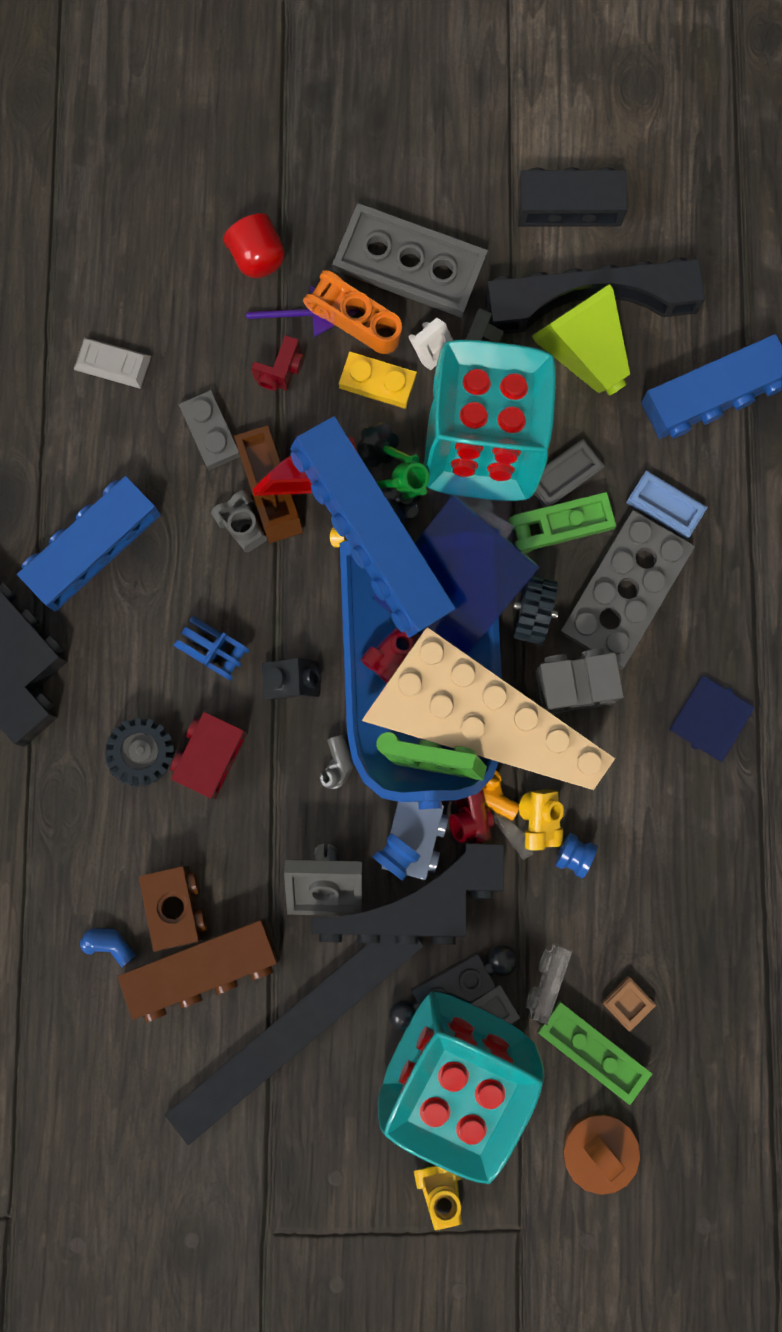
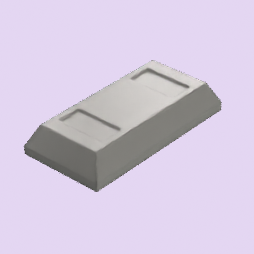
[74,337,152,389]

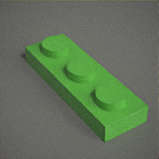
[537,1001,652,1105]

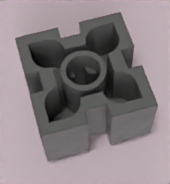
[532,648,624,715]

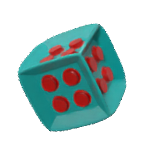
[424,340,556,501]
[378,991,545,1184]

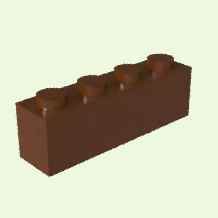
[117,919,280,1023]

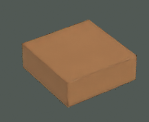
[601,976,656,1032]

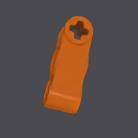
[303,270,402,354]

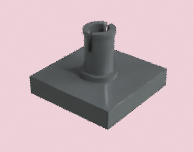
[284,844,362,916]

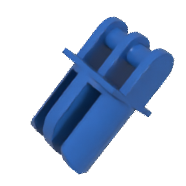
[173,615,250,681]

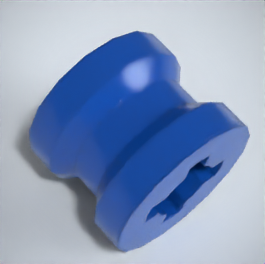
[555,832,598,879]
[373,833,421,880]

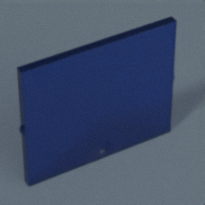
[372,495,540,655]

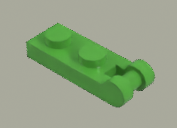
[509,492,616,554]
[376,732,487,781]

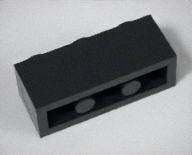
[517,167,627,227]

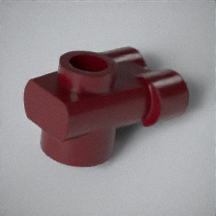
[360,627,420,683]
[449,788,494,843]

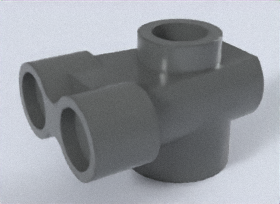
[211,490,267,552]

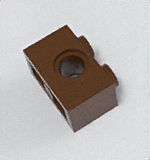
[138,866,207,952]

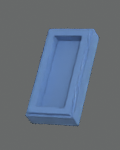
[626,470,708,540]

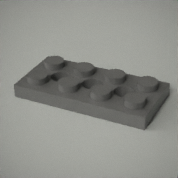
[332,203,488,318]
[559,510,695,670]

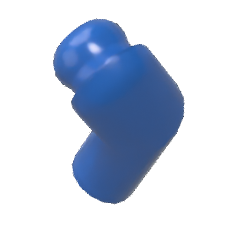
[80,928,137,968]

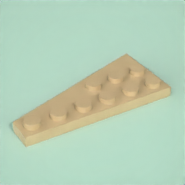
[361,627,615,790]

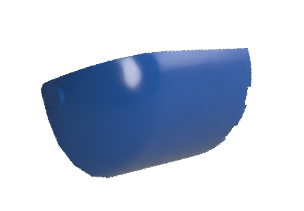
[340,531,502,810]

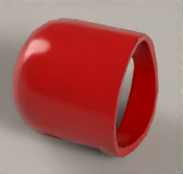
[223,213,285,279]

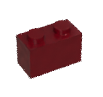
[170,712,247,800]

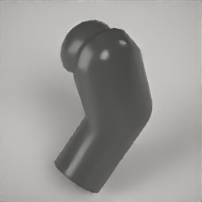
[320,735,354,789]

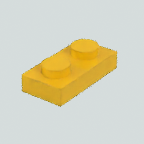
[339,351,417,409]

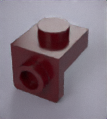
[251,335,304,391]

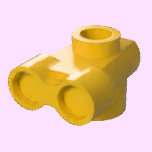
[519,789,564,850]
[414,1166,462,1230]

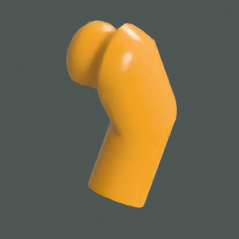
[483,770,519,821]

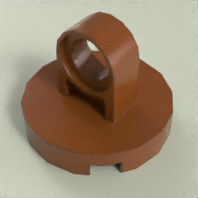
[563,1113,640,1195]

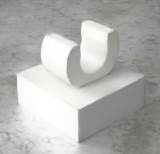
[409,318,453,370]

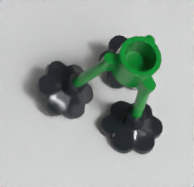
[357,422,429,522]

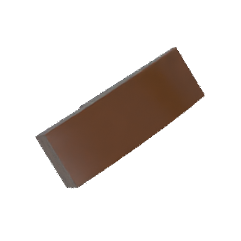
[234,425,303,544]

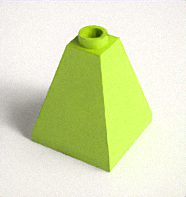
[532,284,630,396]

